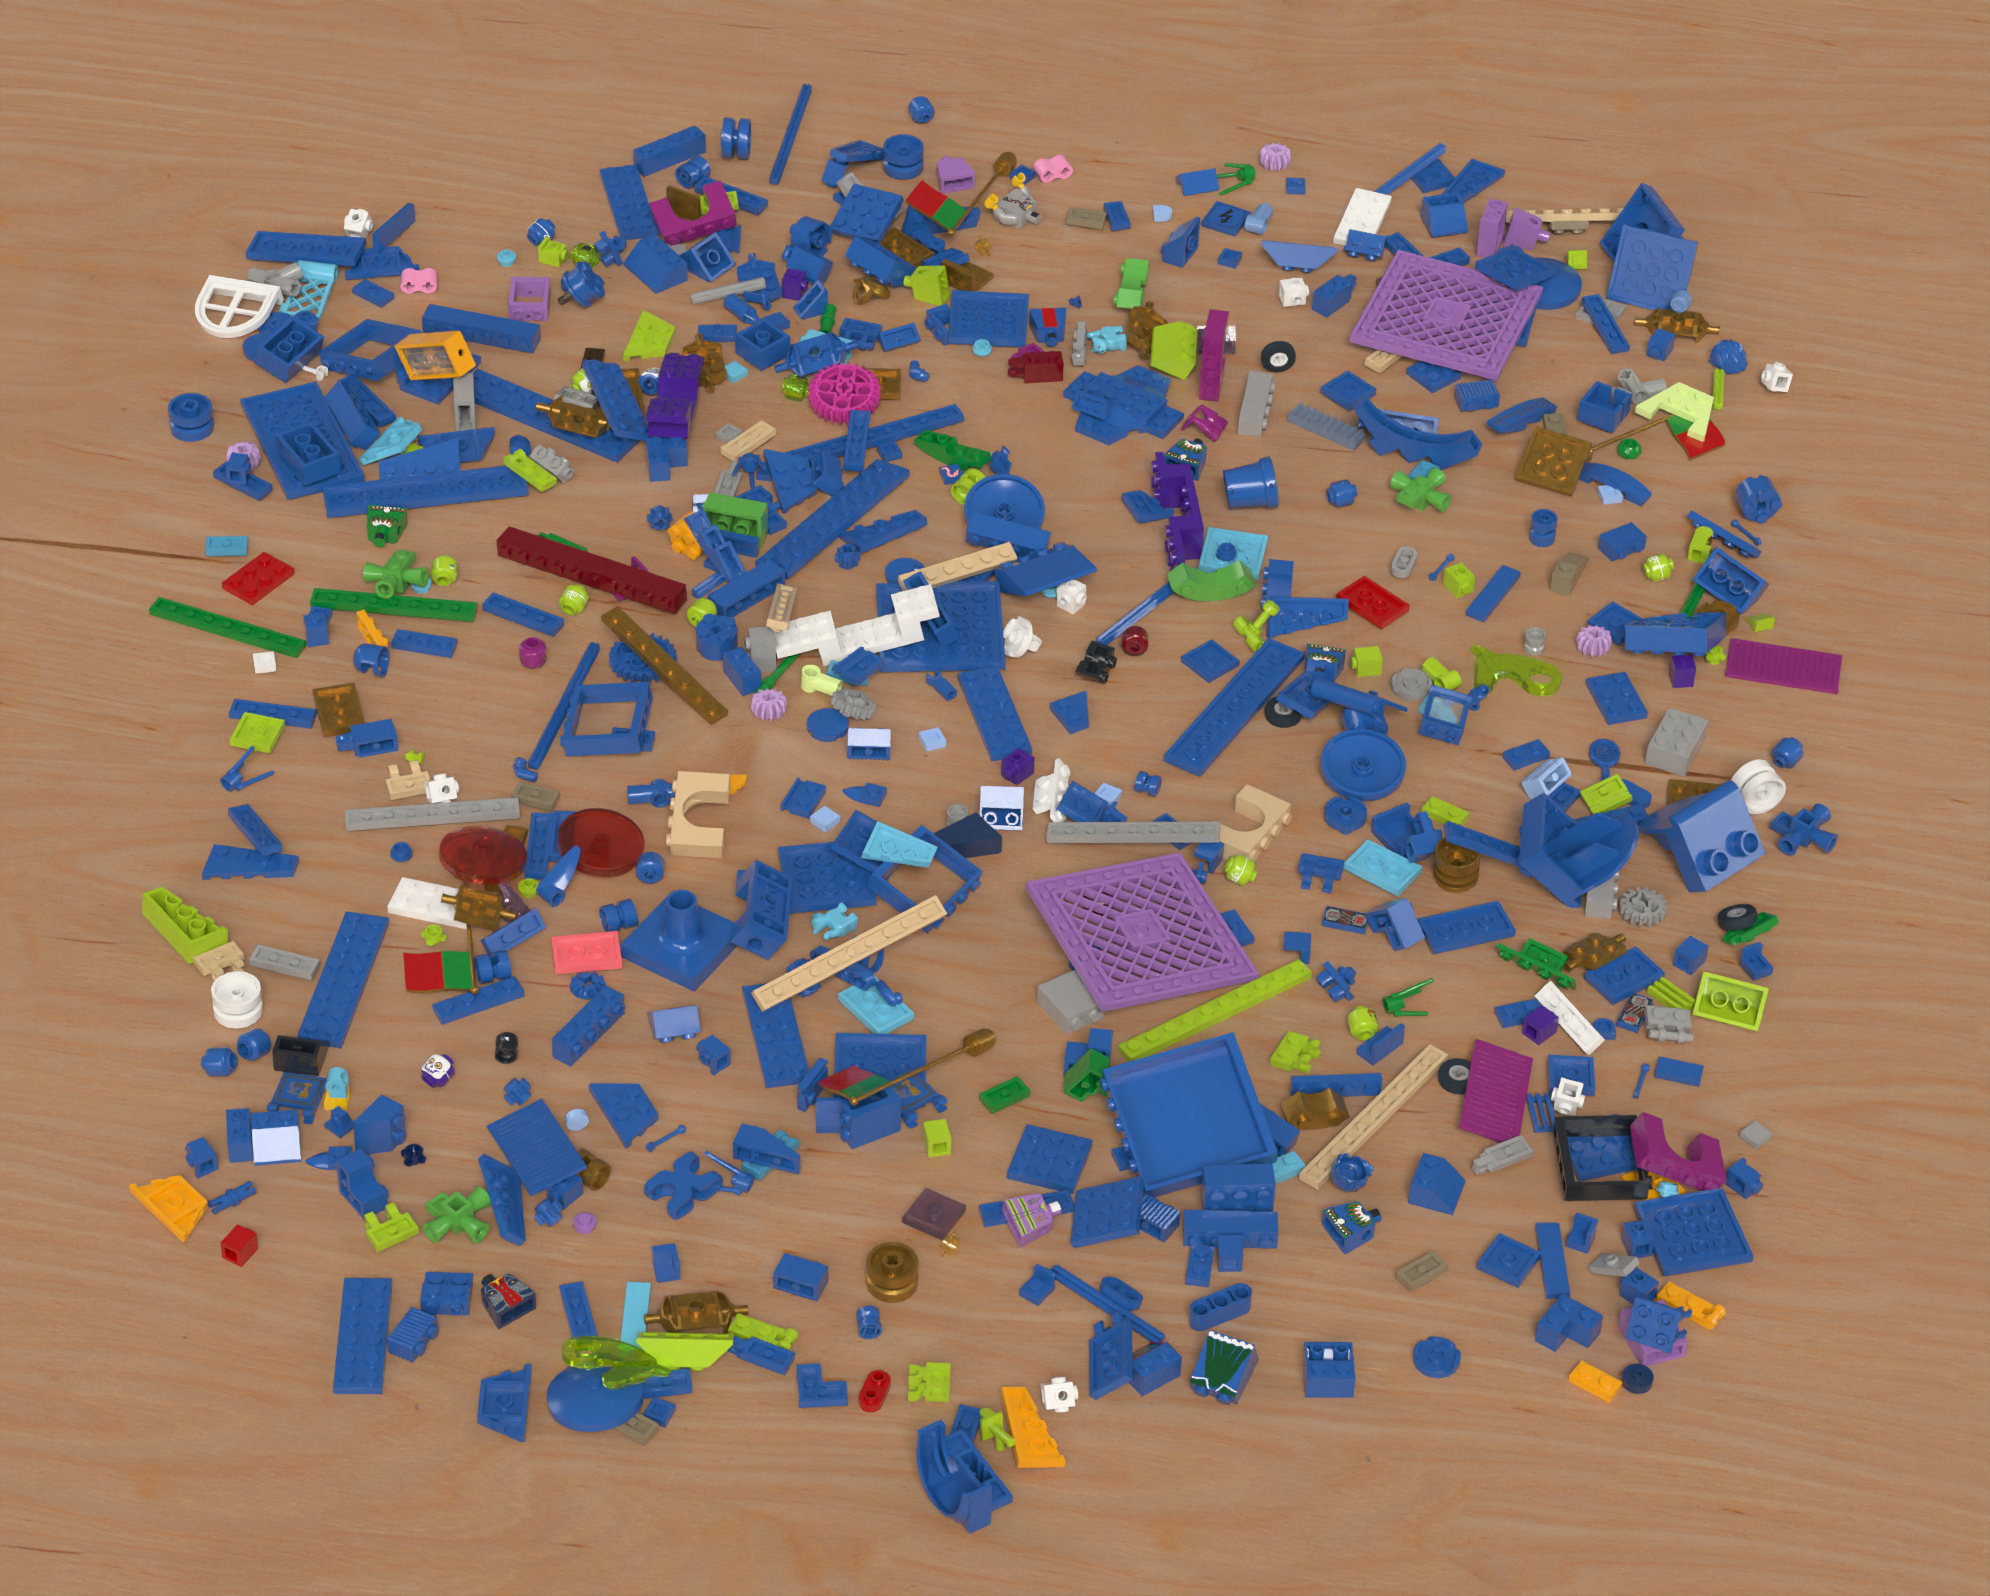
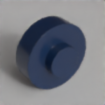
[1621,1364,1654,1394]

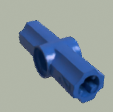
[627,779,676,808]

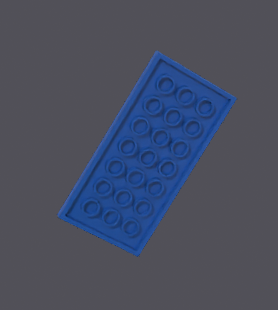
[240,382,365,500]

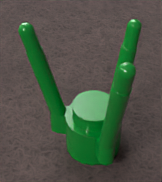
[1217,163,1256,196]
[1383,978,1434,1017]

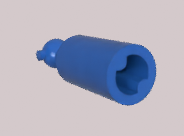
[723,293,763,324]

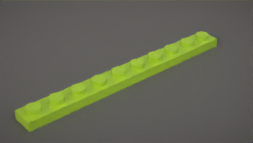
[1118,959,1312,1062]

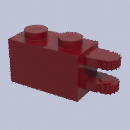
[1008,351,1064,384]

